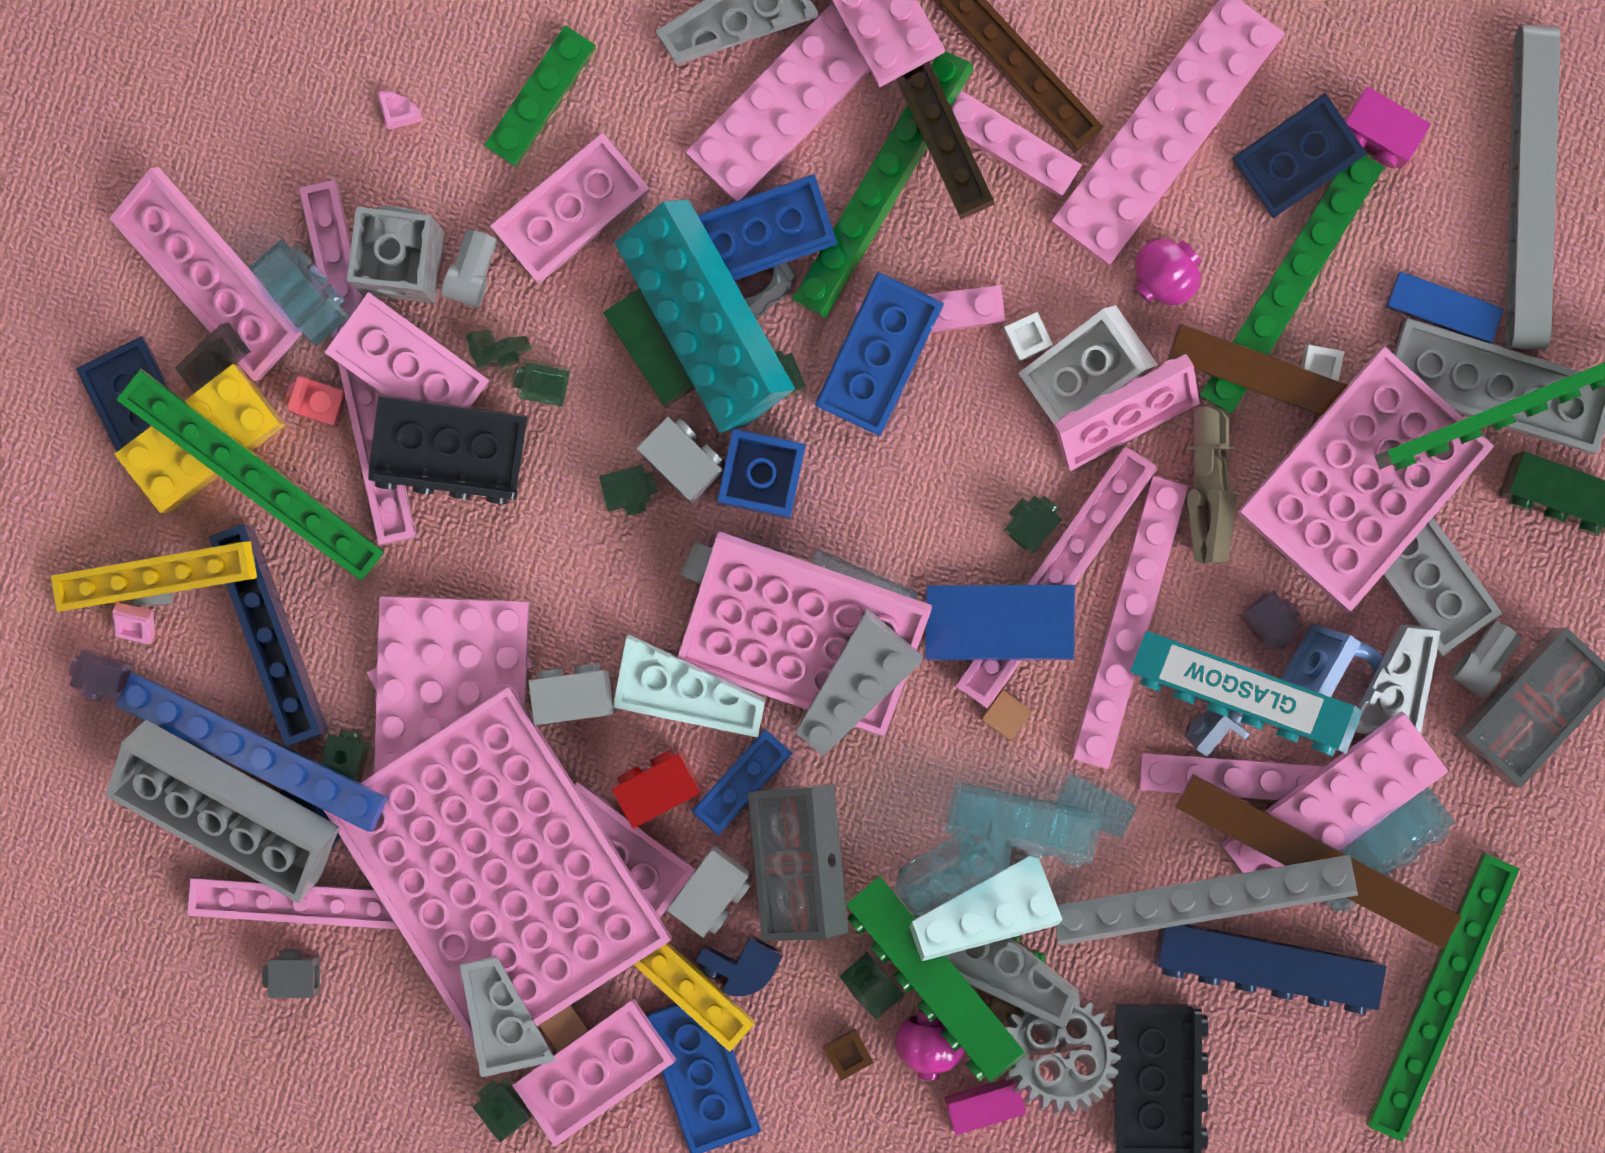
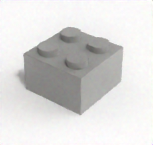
[636,417,723,506]
[528,664,615,725]
[667,844,751,937]

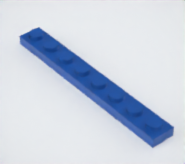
[116,673,389,832]

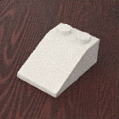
[1018,305,1158,424]

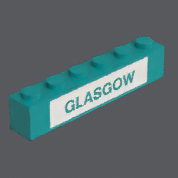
[1130,631,1363,756]

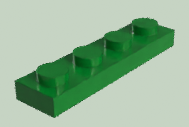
[484,25,597,168]

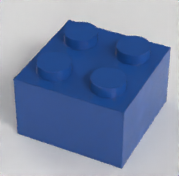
[717,429,806,520]

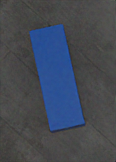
[1385,271,1504,344]
[691,729,793,836]

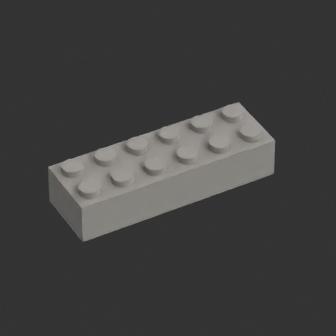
[106,720,339,903]

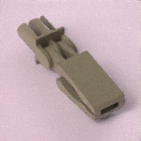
[1186,406,1236,564]

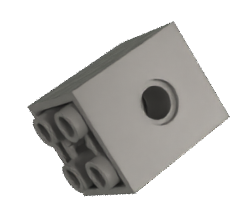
[347,206,445,304]

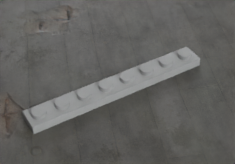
[1056,855,1358,946]

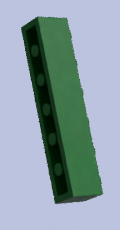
[846,876,1026,1084]

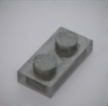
[175,322,251,393]

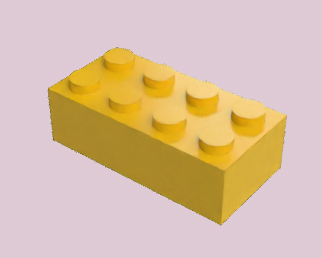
[114,364,286,513]

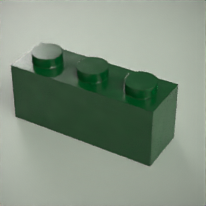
[603,288,695,409]
[1499,451,1605,536]

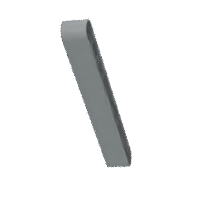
[1505,25,1560,350]

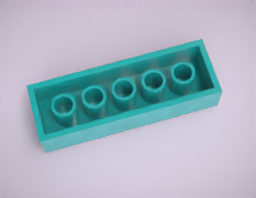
[614,200,795,432]

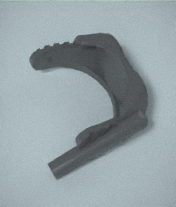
[744,262,796,319]

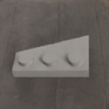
[1355,624,1441,734]

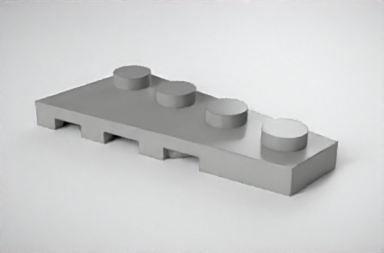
[656,0,819,65]
[796,608,923,756]
[946,896,1080,1028]

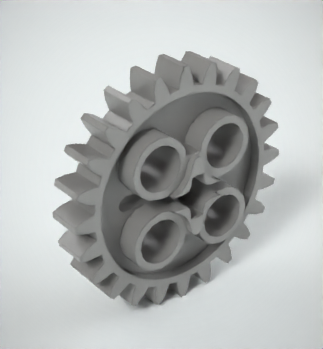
[1005,996,1121,1115]

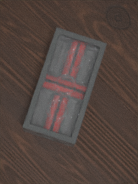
[1454,627,1605,788]
[748,784,849,941]

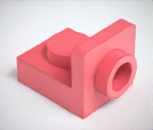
[285,375,346,427]

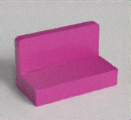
[944,1079,1026,1135]

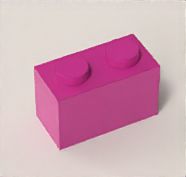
[1345,86,1431,169]

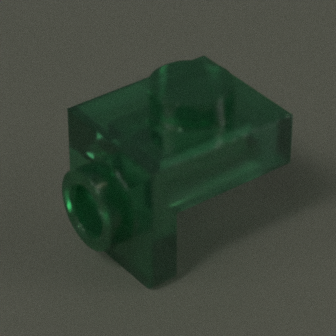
[466,330,532,368]

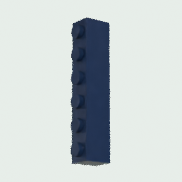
[208,524,329,747]
[1153,924,1387,1014]

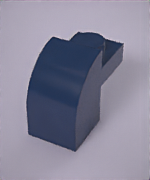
[696,935,783,996]

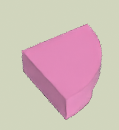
[377,91,423,130]

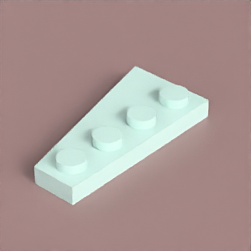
[613,634,765,737]
[909,852,1062,961]

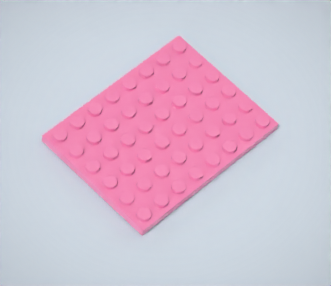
[324,686,672,1050]

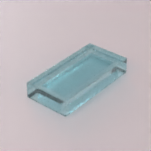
[1054,773,1138,839]

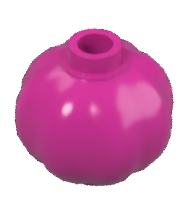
[1135,238,1202,305]
[895,1009,965,1080]

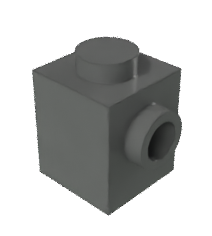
[262,949,320,998]

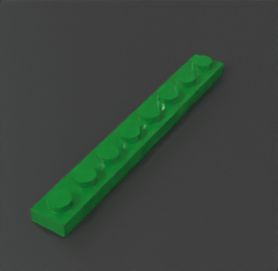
[792,51,974,318]
[1198,156,1384,415]
[1374,362,1605,471]
[116,369,384,581]
[1365,853,1520,1142]

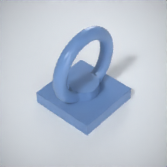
[1280,623,1383,697]

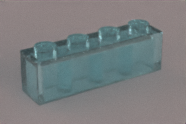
[945,781,1102,866]
[1323,787,1455,912]

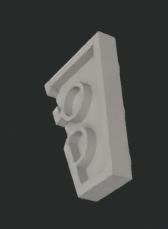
[460,956,556,1077]

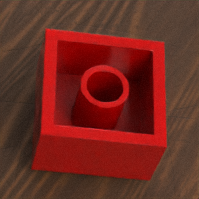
[612,748,703,829]

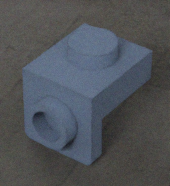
[1185,710,1250,757]

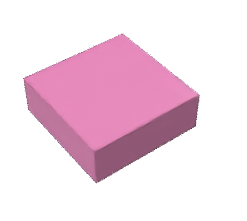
[112,602,155,644]

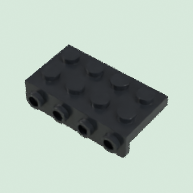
[368,394,527,504]
[1114,1004,1208,1153]

